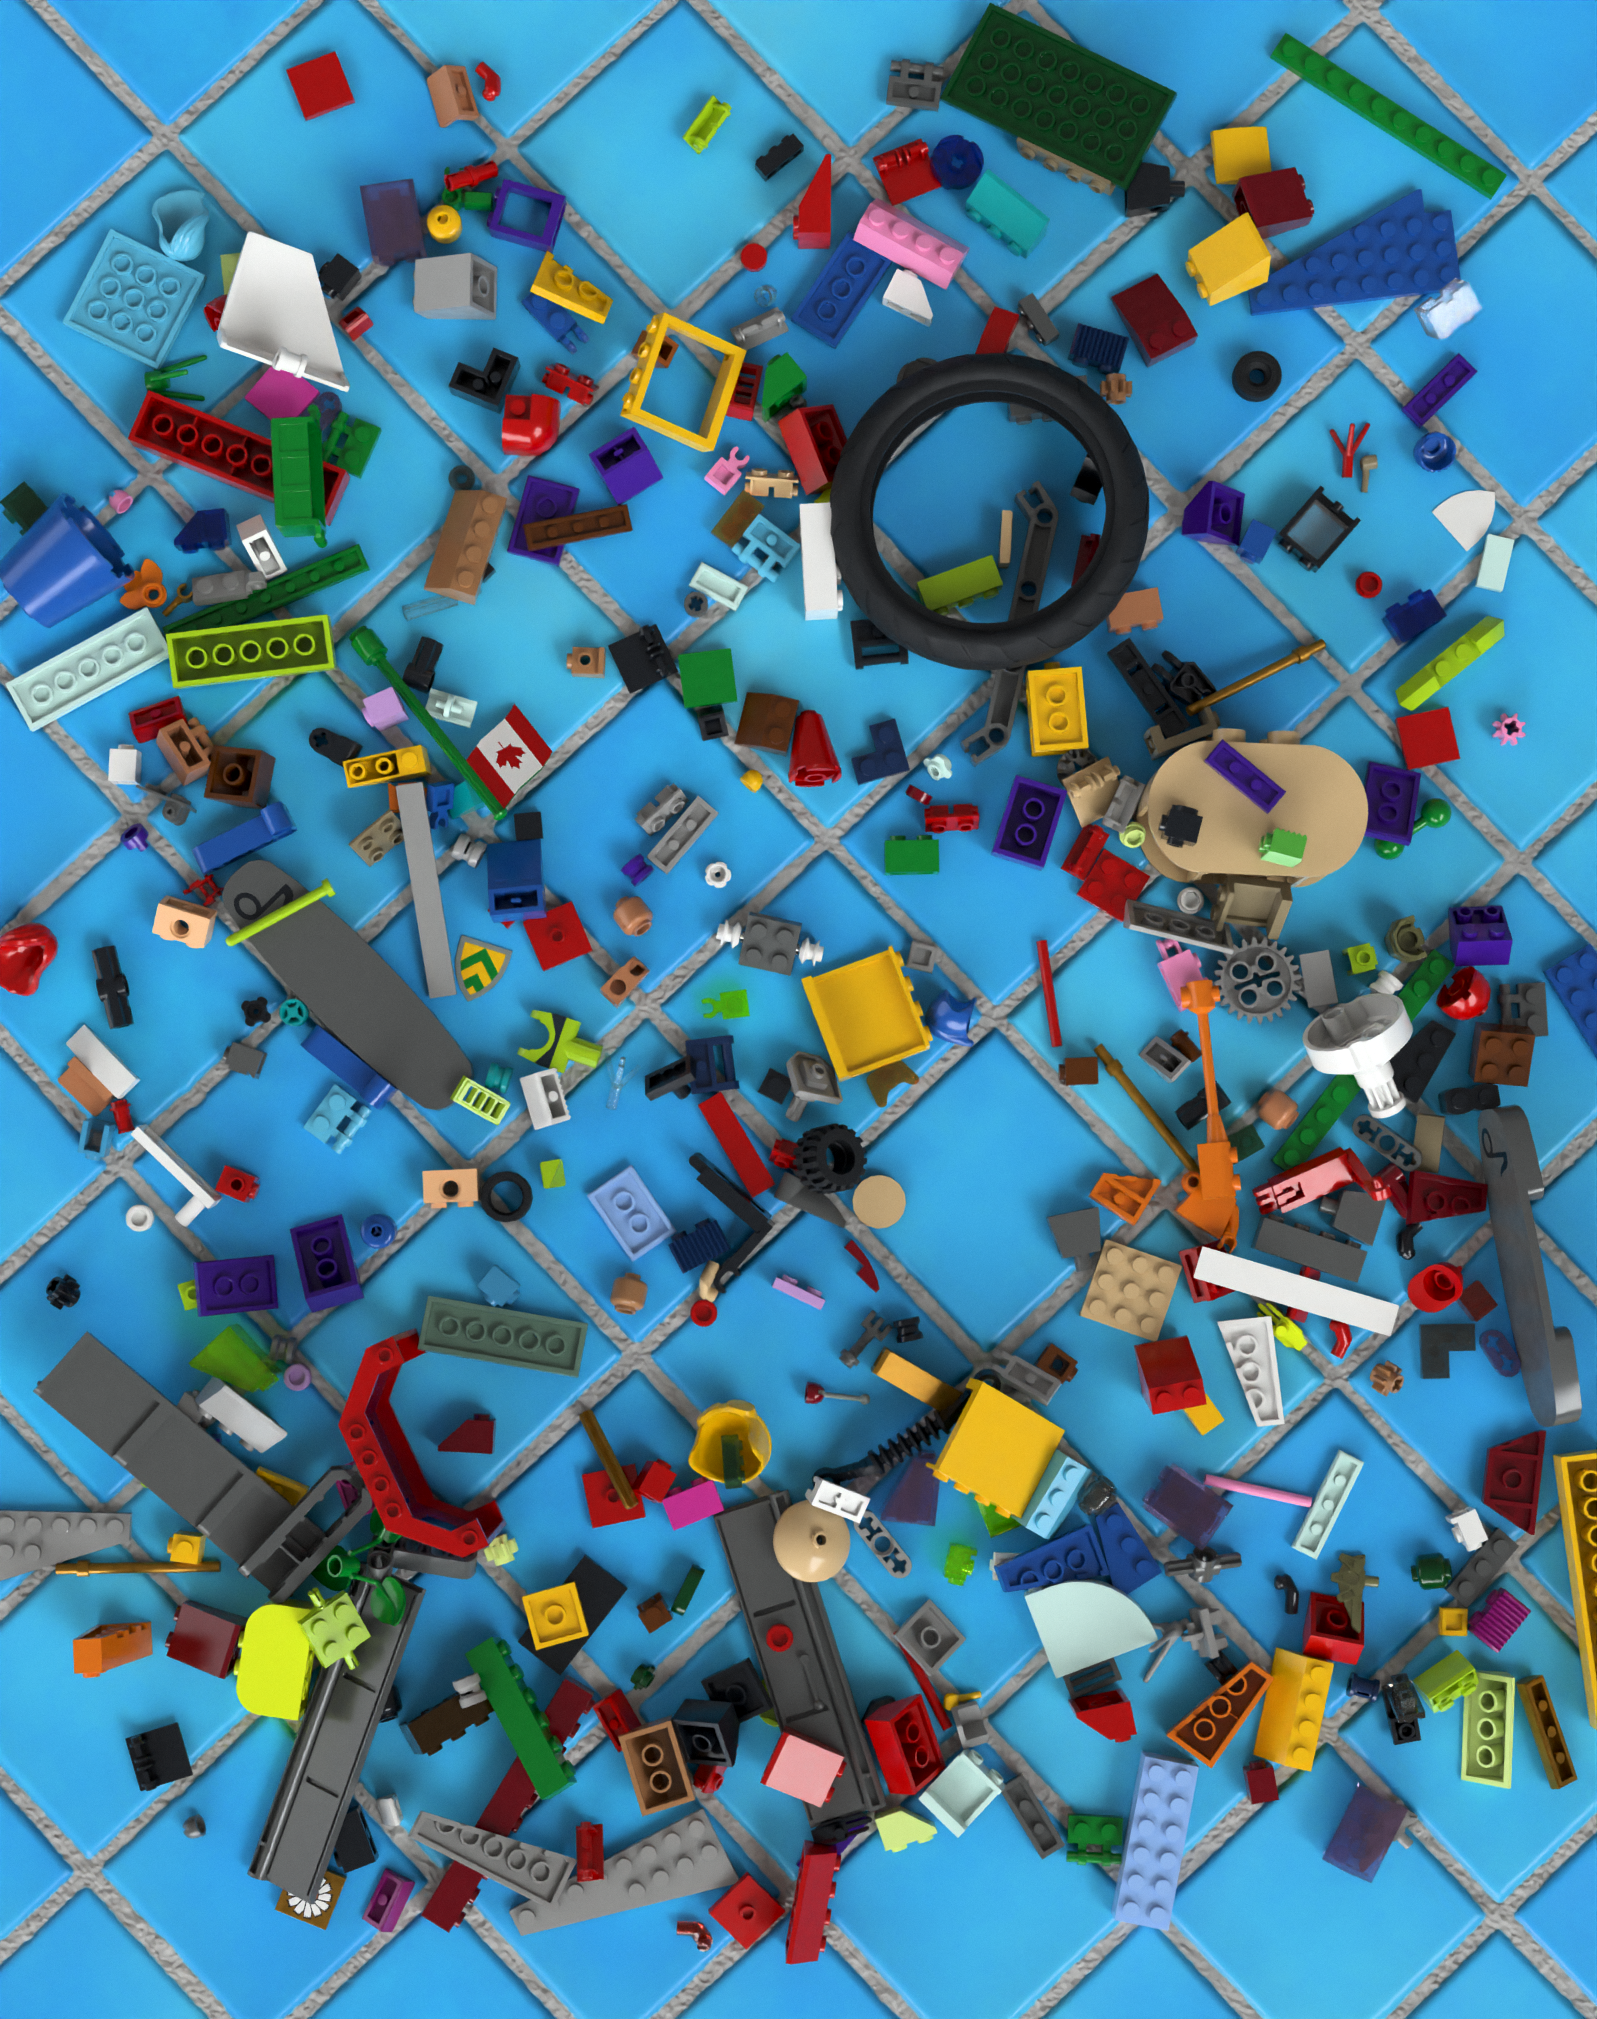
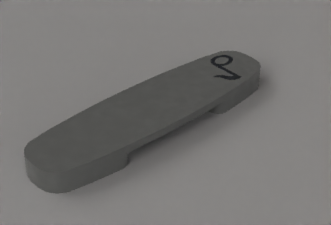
[222,860,474,1111]
[1478,1104,1582,1427]

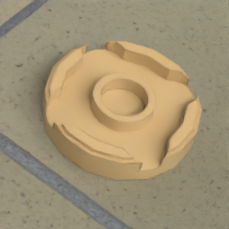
[852,1175,906,1229]

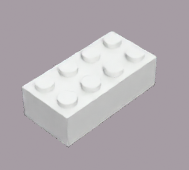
[799,502,843,621]

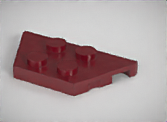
[1481,1430,1546,1535]

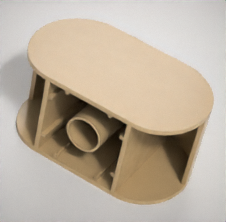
[1136,728,1368,888]

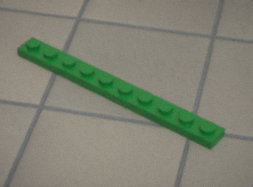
[1270,33,1507,200]
[1271,949,1455,1171]

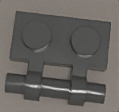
[886,59,944,112]
[1497,982,1548,1037]

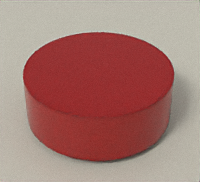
[741,243,767,272]
[690,1299,717,1327]
[766,1623,793,1652]

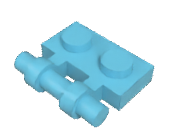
[731,514,801,583]
[303,1084,372,1154]

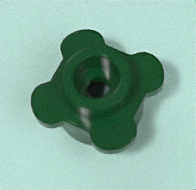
[630,1663,655,1690]

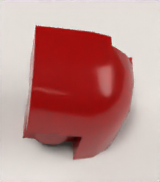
[502,394,561,456]

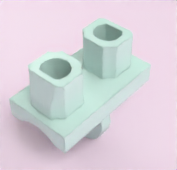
[425,688,478,728]

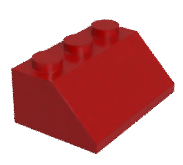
[778,404,847,495]
[1068,1688,1137,1742]
[865,1694,946,1795]

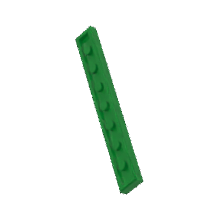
[162,544,370,635]

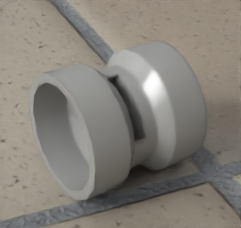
[451,833,487,868]
[452,1672,487,1709]

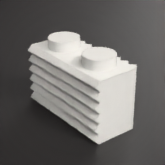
[519,1068,571,1130]

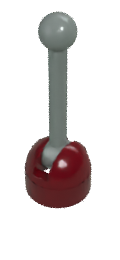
[805,1382,870,1405]

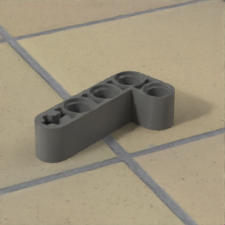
[366,1535,478,1587]

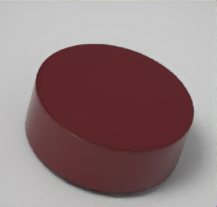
[905,784,933,806]

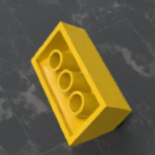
[1253,1647,1334,1772]

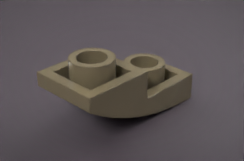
[1412,1113,1446,1174]

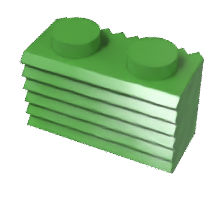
[1258,828,1307,868]

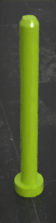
[225,878,336,946]

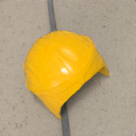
[688,1399,772,1484]

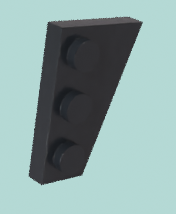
[1389,1020,1456,1103]

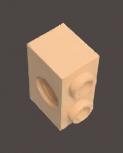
[152,895,217,948]
[422,1168,480,1209]

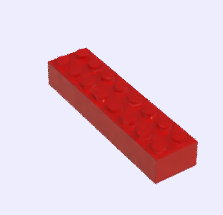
[128,390,350,526]

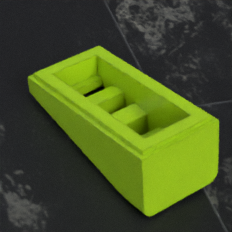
[450,1075,511,1125]

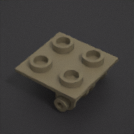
[349,809,404,867]

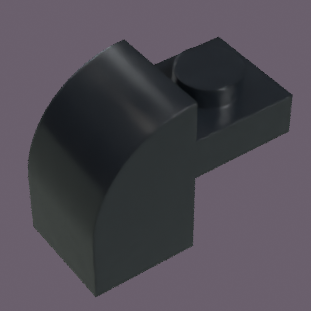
[1070,453,1102,505]

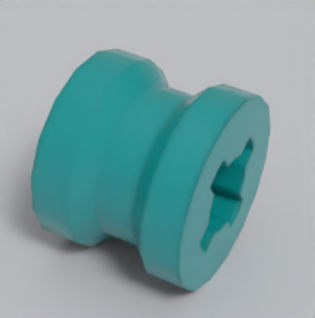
[279,999,309,1027]
[485,1062,513,1094]

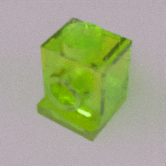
[943,1542,977,1586]

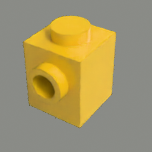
[167,1530,206,1564]

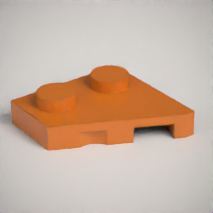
[1088,1173,1162,1226]

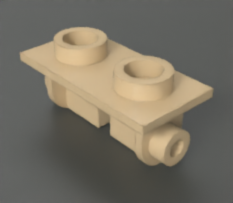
[745,468,799,499]

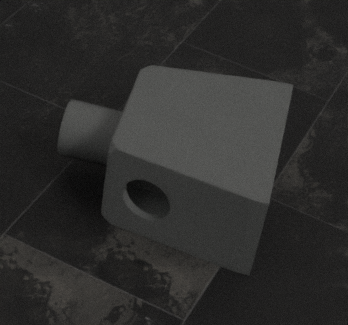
[1318,1190,1387,1246]
[1046,1207,1101,1272]

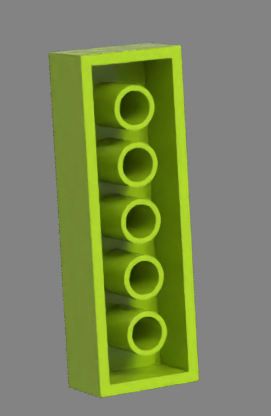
[166,614,337,689]

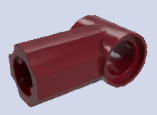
[1372,1162,1409,1219]

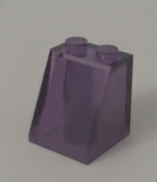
[360,179,428,267]
[879,1449,940,1526]
[1142,1463,1233,1550]

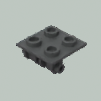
[136,783,197,826]

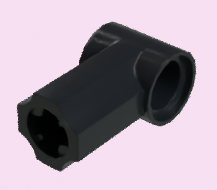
[402,636,444,694]
[1174,1081,1232,1131]

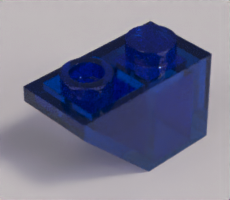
[174,508,232,554]

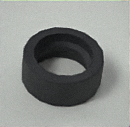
[480,1171,533,1223]

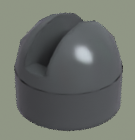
[183,1814,206,1839]

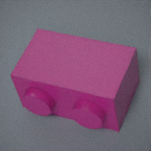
[662,1476,725,1530]

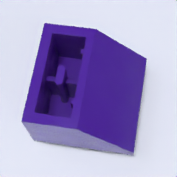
[589,427,664,506]
[1448,905,1513,967]

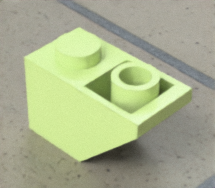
[874,1806,937,1852]

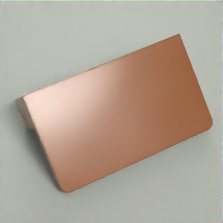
[427,65,479,128]
[58,1056,116,1117]

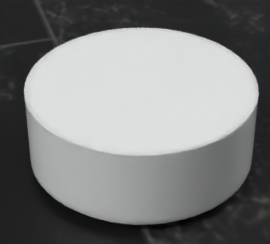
[126,1205,155,1232]

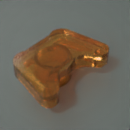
[866,1060,919,1108]

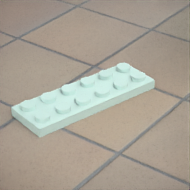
[5,607,169,732]

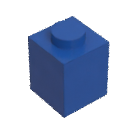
[1235,519,1277,564]

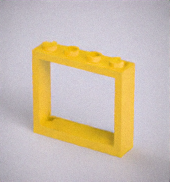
[620,312,747,452]

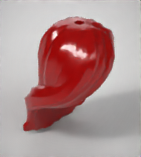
[0,922,58,996]

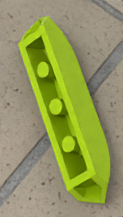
[1395,616,1505,711]

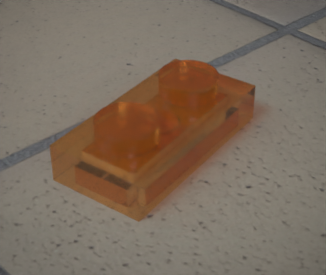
[711,490,765,549]

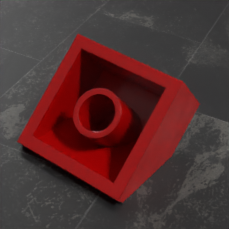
[1303,1592,1364,1665]

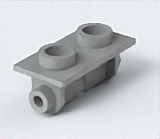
[730,307,789,351]
[1101,775,1146,834]
[634,783,689,836]

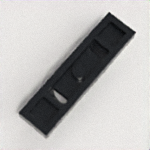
[1107,638,1190,739]

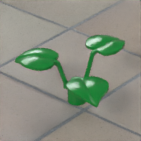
[311,1507,406,1626]

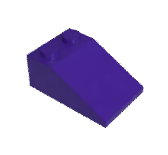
[290,1214,364,1313]

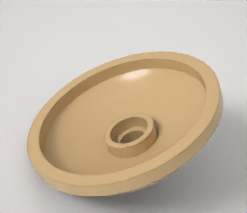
[773,1500,850,1582]

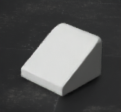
[377,1793,403,1826]

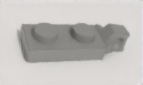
[192,570,267,606]

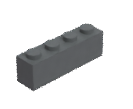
[1251,1214,1367,1283]

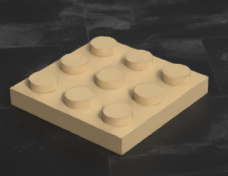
[1079,1239,1182,1341]

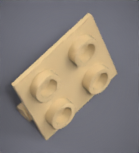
[1062,756,1120,828]

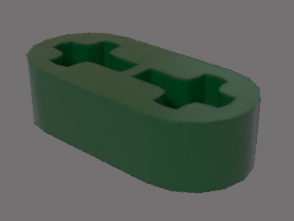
[670,1564,705,1616]

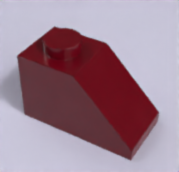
[438,1413,496,1454]

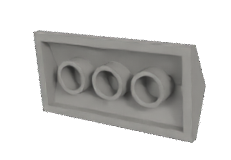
[1123,899,1234,954]

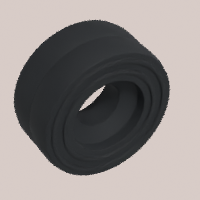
[1232,351,1282,402]

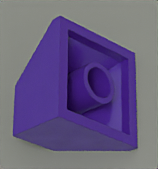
[1181,481,1245,546]

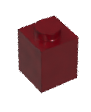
[1243,1759,1279,1804]

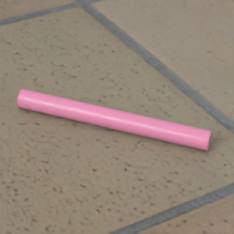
[1204,1474,1312,1508]

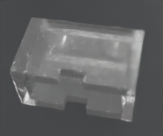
[1414,278,1482,340]

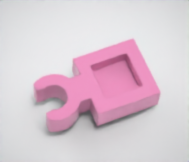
[704,446,750,496]

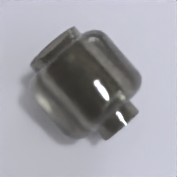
[1077,1475,1117,1515]

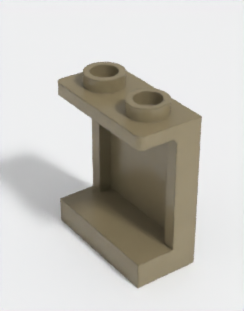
[1143,706,1220,761]
[1210,875,1293,940]

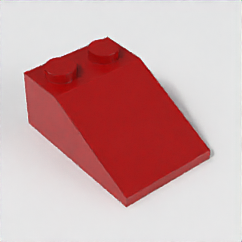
[793,154,831,249]

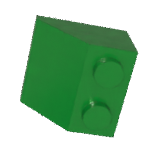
[762,352,807,423]

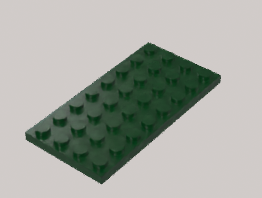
[940,3,1177,191]

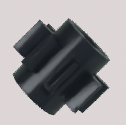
[46,1274,81,1310]

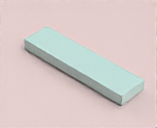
[1291,1450,1364,1560]

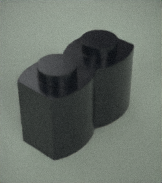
[1438,1083,1501,1115]

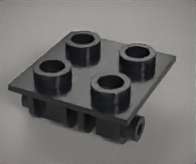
[608,624,678,694]
[125,1722,193,1791]

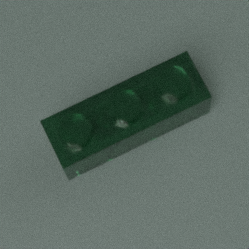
[721,1434,745,1489]

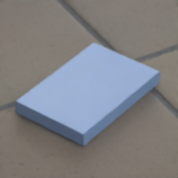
[587,1165,677,1262]

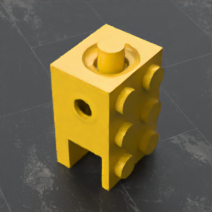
[1025,662,1089,757]

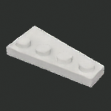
[1217,1315,1285,1427]

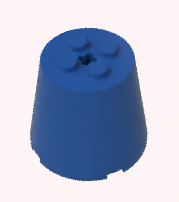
[0,493,135,628]

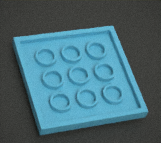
[62,229,207,370]

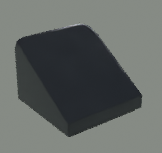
[696,705,729,741]

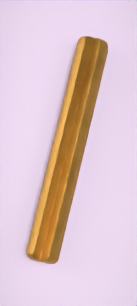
[579,1409,639,1509]

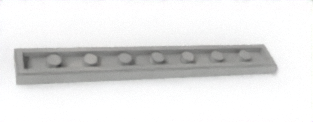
[396,782,457,999]

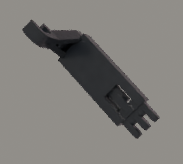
[689,1153,775,1293]

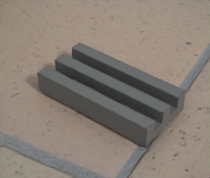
[1062,1657,1122,1700]

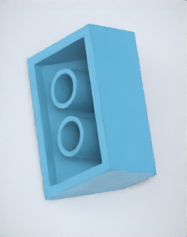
[1010,1449,1094,1540]

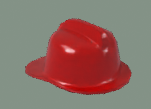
[1407,1262,1464,1313]

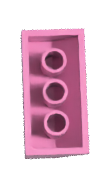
[853,198,970,290]

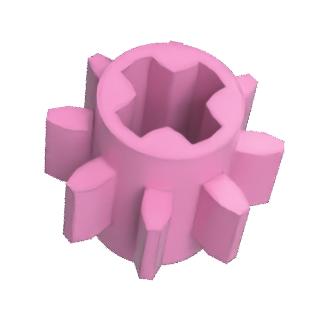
[1492,713,1526,746]

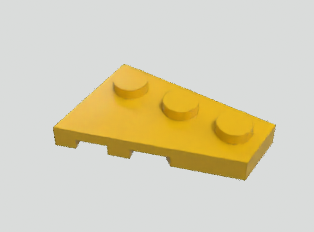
[530,250,613,324]

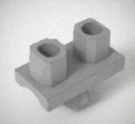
[1181,1607,1228,1659]

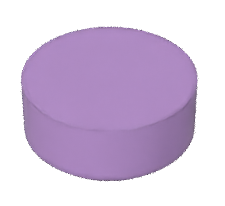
[284,1363,312,1391]

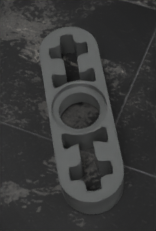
[1352,1114,1423,1171]

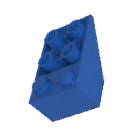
[487,839,547,923]

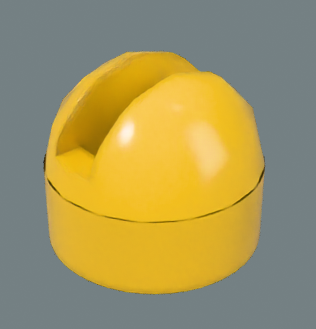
[740,770,763,793]

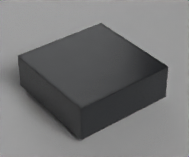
[514,812,544,841]

